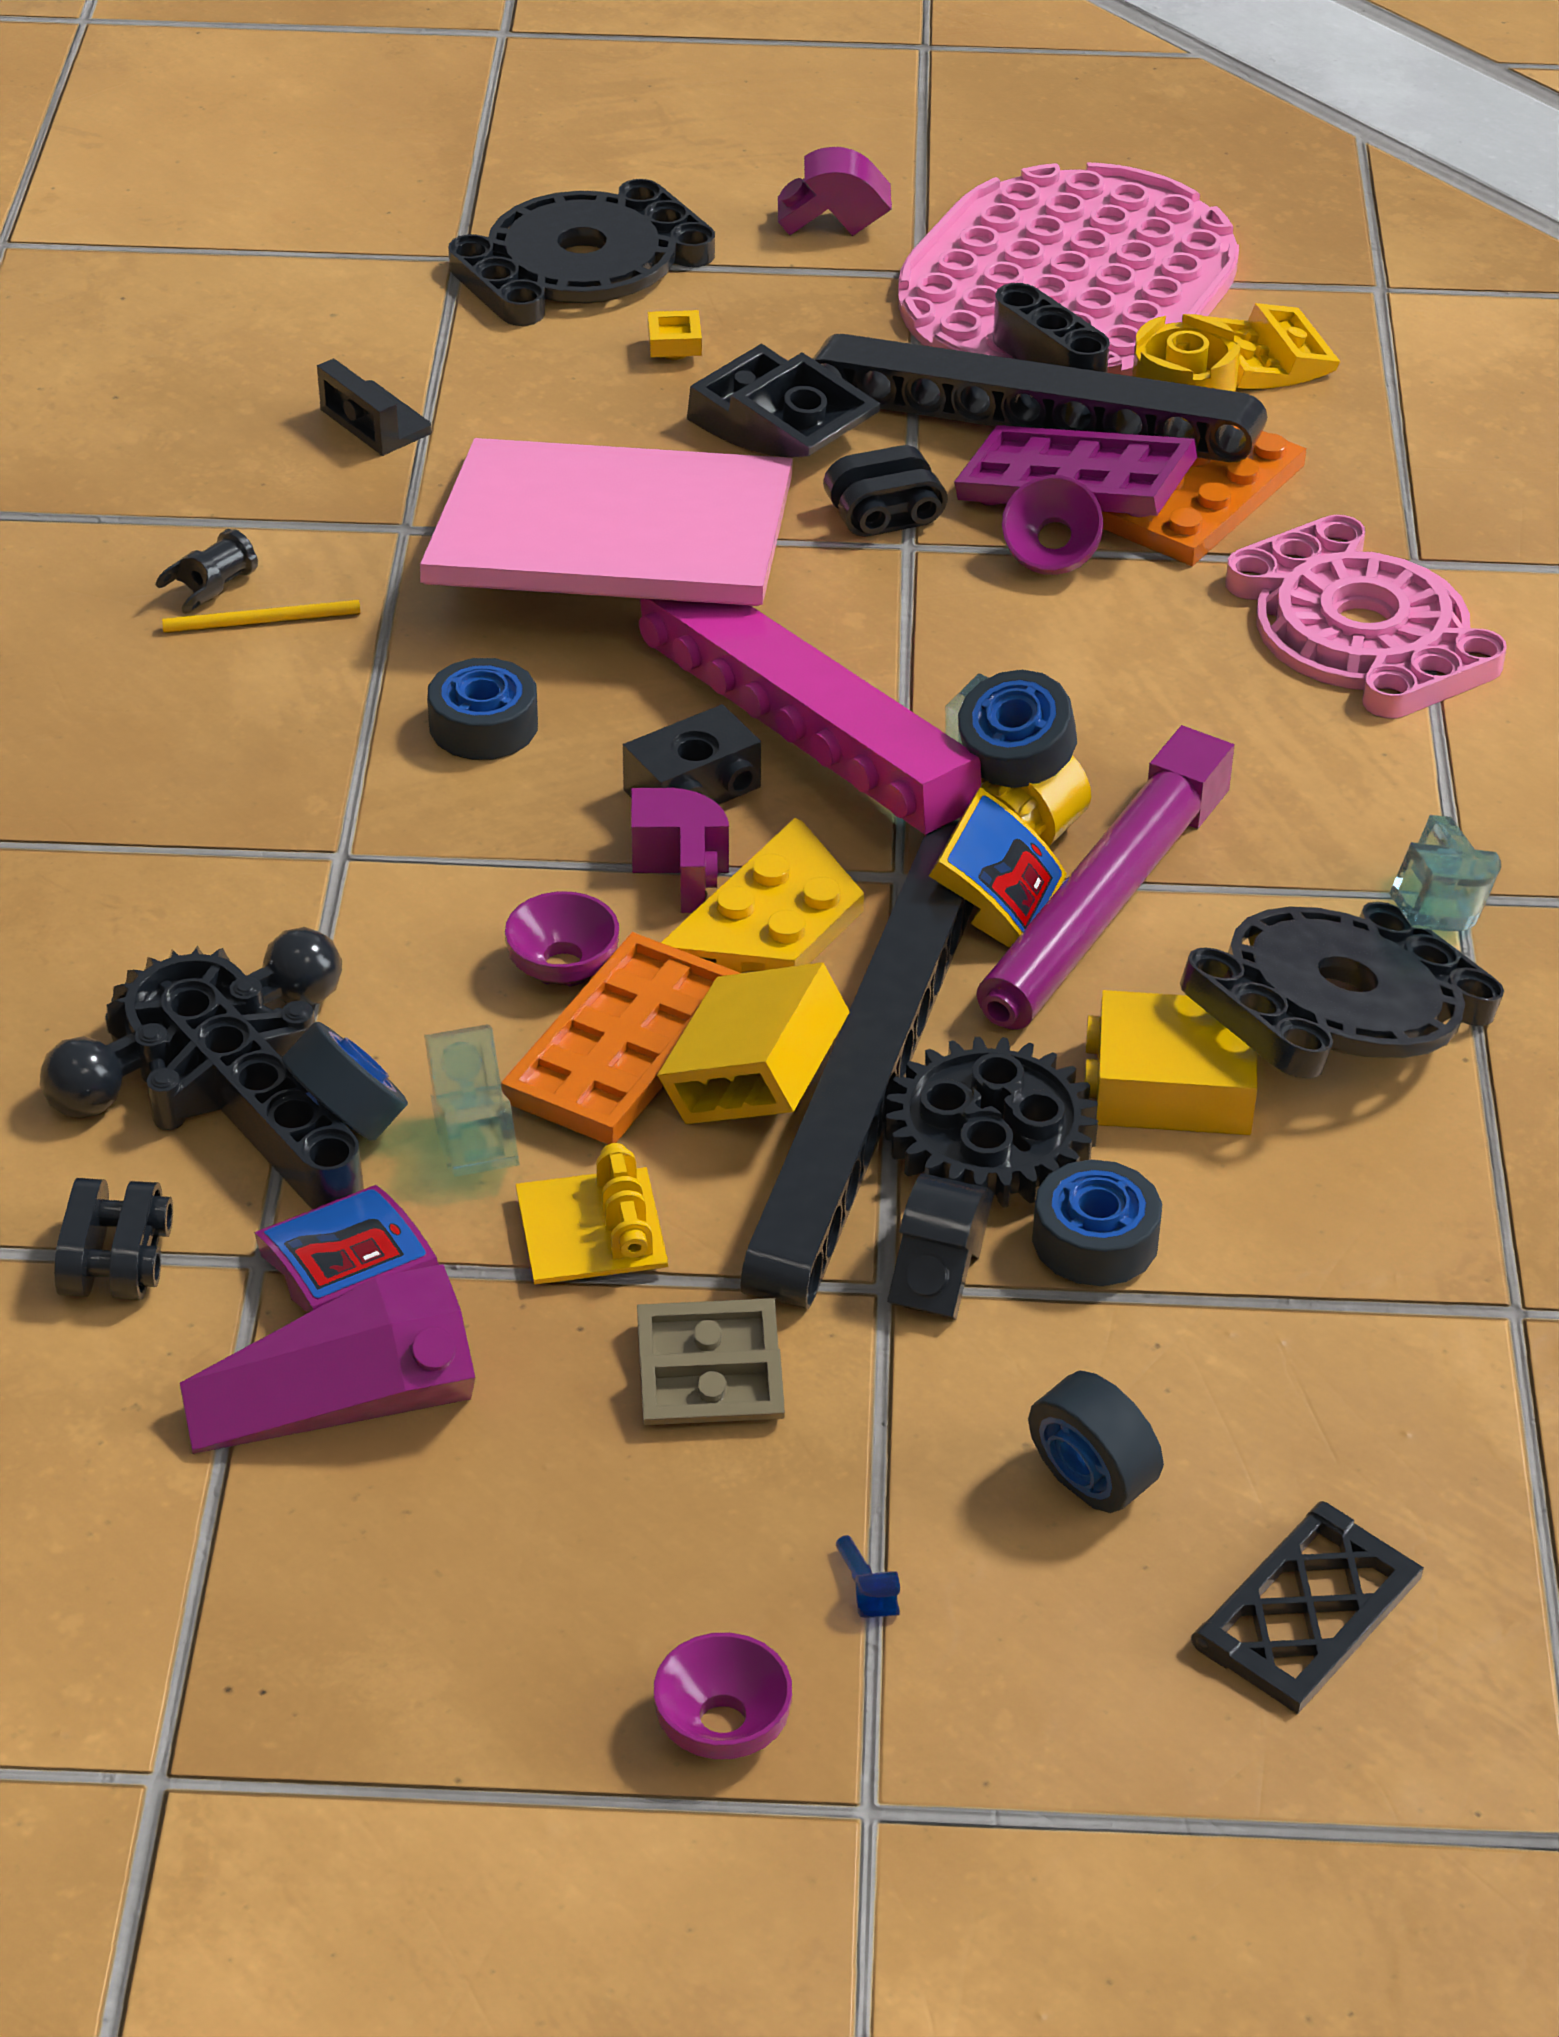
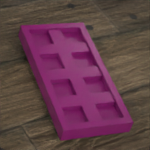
[954,425,1197,517]

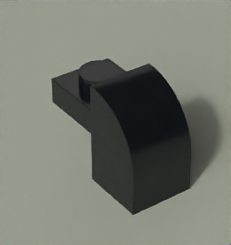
[887,1173,994,1319]

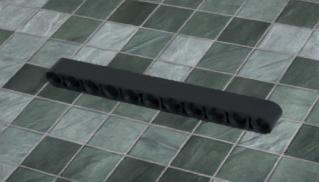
[740,820,974,1309]

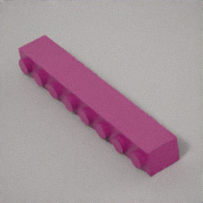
[639,598,981,835]

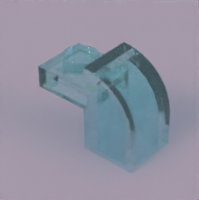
[1389,814,1501,931]
[424,1024,520,1177]

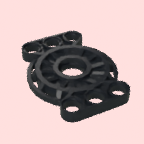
[448,179,715,326]
[1180,902,1504,1079]

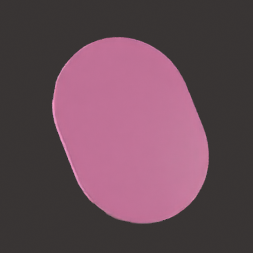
[898,162,1239,376]

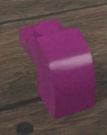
[778,147,892,236]
[631,788,729,913]

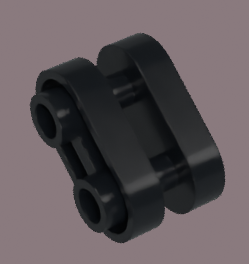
[823,445,948,537]
[54,1178,173,1300]

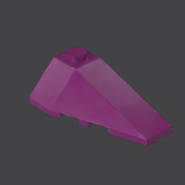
[180,1264,476,1454]

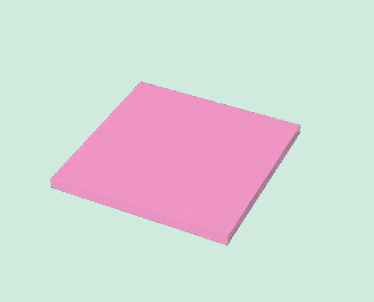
[420,438,793,606]

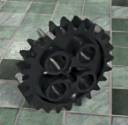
[885,1037,1098,1208]

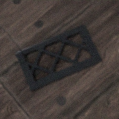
[1191,1501,1424,1714]

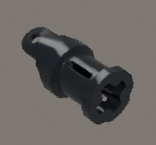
[155,529,258,614]

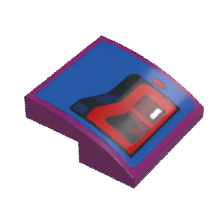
[254,1185,439,1313]

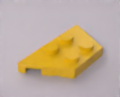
[661,818,864,973]

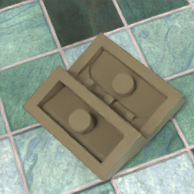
[637,1298,785,1425]

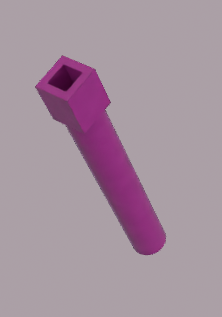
[976,725,1235,1030]

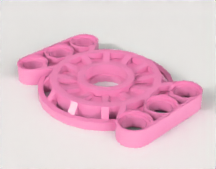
[1225,515,1507,718]

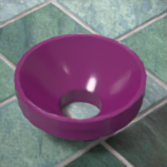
[1002,475,1103,575]
[505,891,619,987]
[654,1633,792,1759]

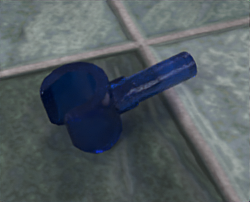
[836,1535,900,1618]

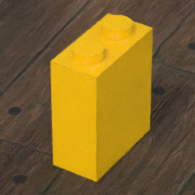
[657,962,850,1124]
[1084,990,1257,1135]

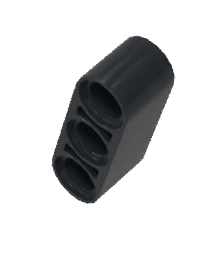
[993,283,1110,373]

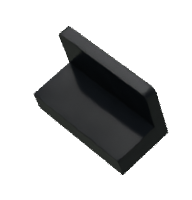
[317,358,432,456]

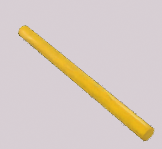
[162,600,361,633]

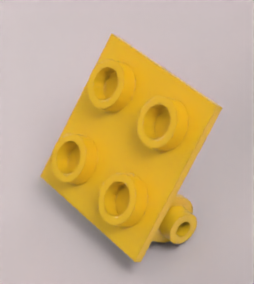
[515,1143,669,1285]

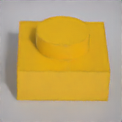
[647,310,702,360]

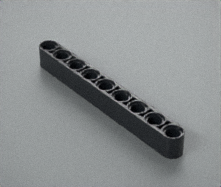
[812,334,1268,462]

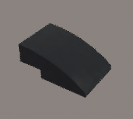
[687,343,880,458]

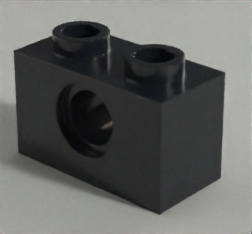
[623,704,761,805]

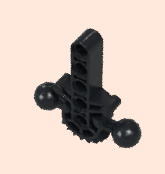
[40,927,364,1209]

